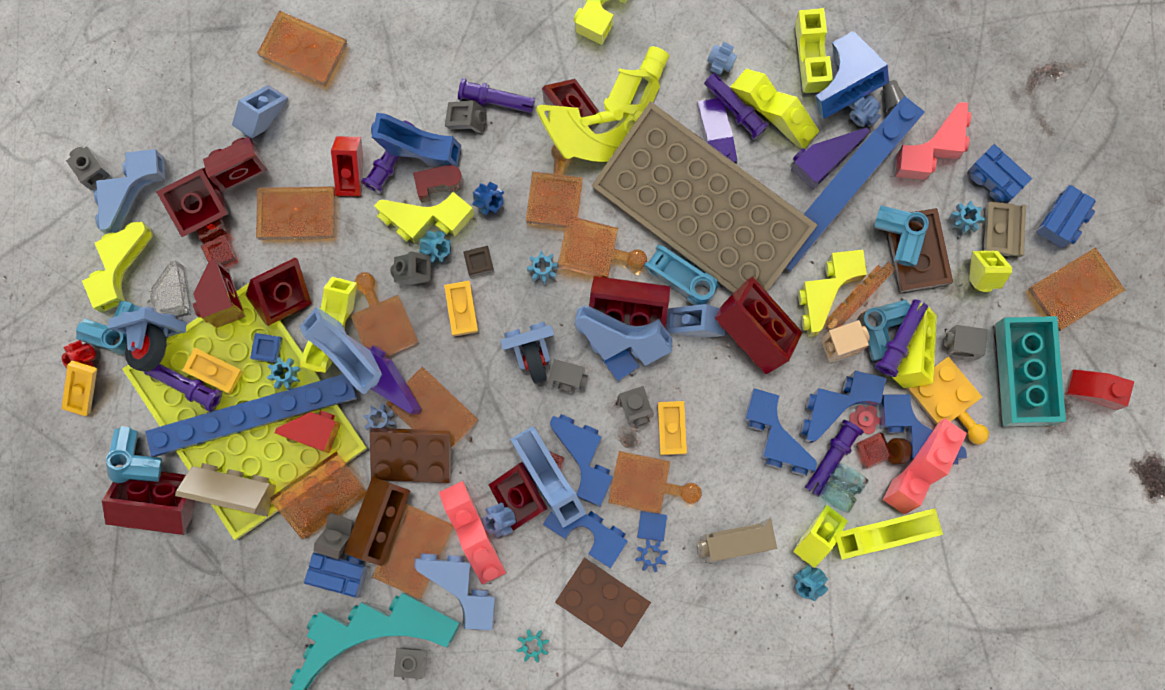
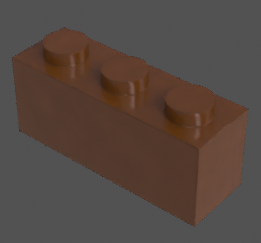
[344,477,410,566]

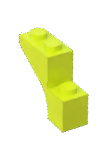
[730,69,819,149]
[374,192,475,244]
[82,222,153,313]
[798,250,867,337]
[300,277,357,373]
[834,508,943,560]

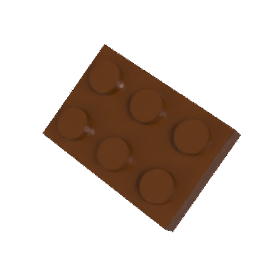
[887,208,953,293]
[369,428,451,483]
[555,557,651,648]

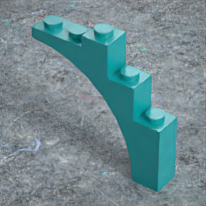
[290,593,462,690]

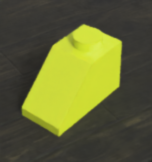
[969,251,1012,292]
[793,505,848,568]

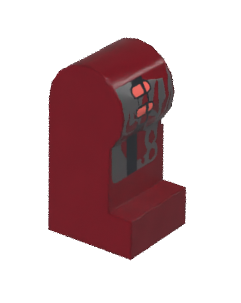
[413,165,463,203]

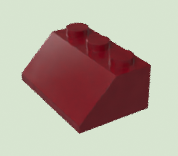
[589,276,671,327]
[715,276,803,374]
[102,472,195,535]

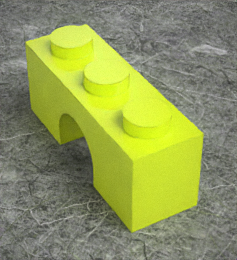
[573,0,627,45]
[795,8,833,93]

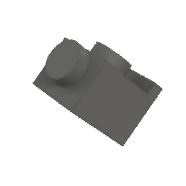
[66,146,110,190]
[390,251,431,285]
[547,359,589,393]

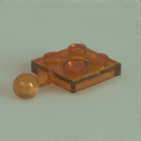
[526,144,583,229]
[557,216,647,278]
[350,272,419,357]
[608,451,702,514]

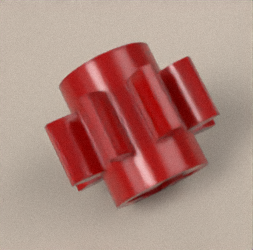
[61,340,96,368]

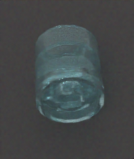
[819,463,869,513]

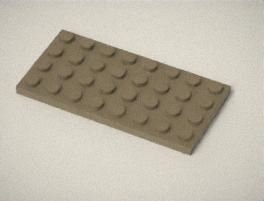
[591,101,818,293]

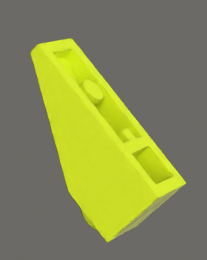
[892,303,937,389]

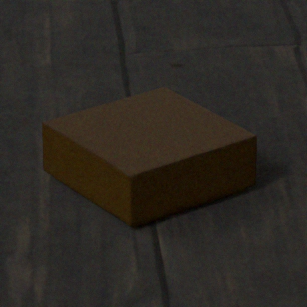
[463,246,494,277]

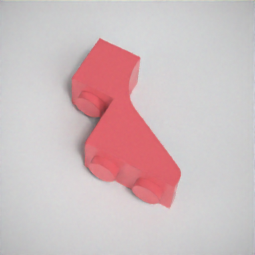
[895,102,971,180]
[883,418,967,515]
[439,481,506,585]

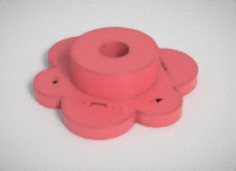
[849,405,880,434]

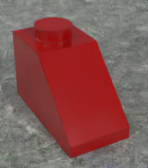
[331,136,363,196]
[1065,369,1135,410]
[274,410,341,453]

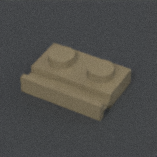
[984,202,1026,257]

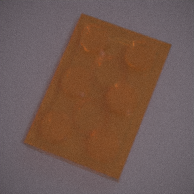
[257,10,348,86]
[256,186,335,240]
[1029,247,1125,331]
[826,262,896,330]
[386,366,479,449]
[270,451,367,540]
[372,503,454,599]

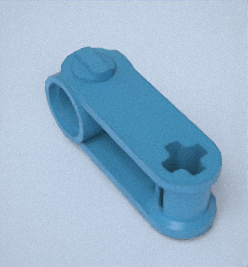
[643,245,719,305]

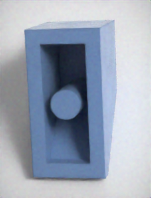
[232,85,288,138]
[666,304,725,338]

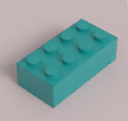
[995,316,1066,427]

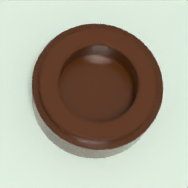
[886,438,912,465]

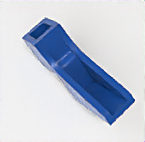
[371,113,461,167]
[801,370,886,443]
[743,388,817,476]
[879,394,967,465]
[550,414,613,507]

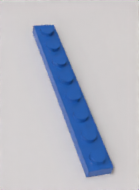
[145,374,357,457]

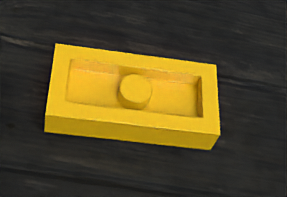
[444,281,479,337]
[182,347,243,394]
[61,361,97,417]
[658,401,687,455]

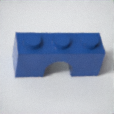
[543,511,628,569]

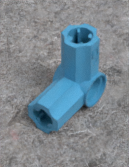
[874,205,929,267]
[857,299,911,361]
[76,301,140,355]
[106,426,162,483]

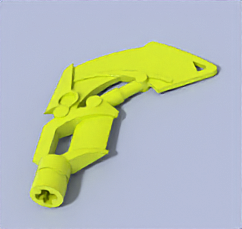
[536,46,670,162]

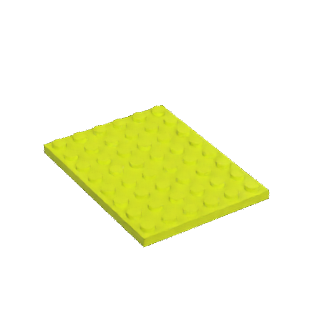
[122,283,368,540]

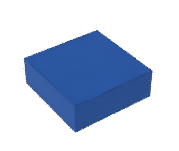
[250,333,283,363]
[603,349,639,382]
[637,511,667,542]

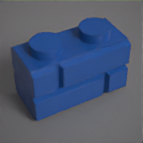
[968,144,1033,203]
[1037,185,1096,248]
[304,552,368,598]

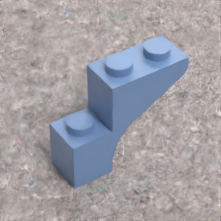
[94,149,165,234]
[575,305,673,366]
[300,307,382,395]
[510,426,586,528]
[414,553,495,630]

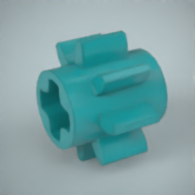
[516,629,549,663]

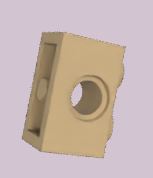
[821,320,870,364]

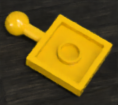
[906,356,989,445]

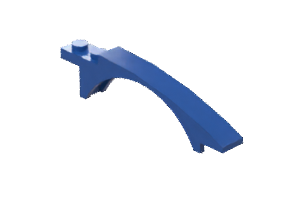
[785,96,925,272]

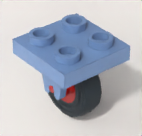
[108,307,186,372]
[500,321,554,384]

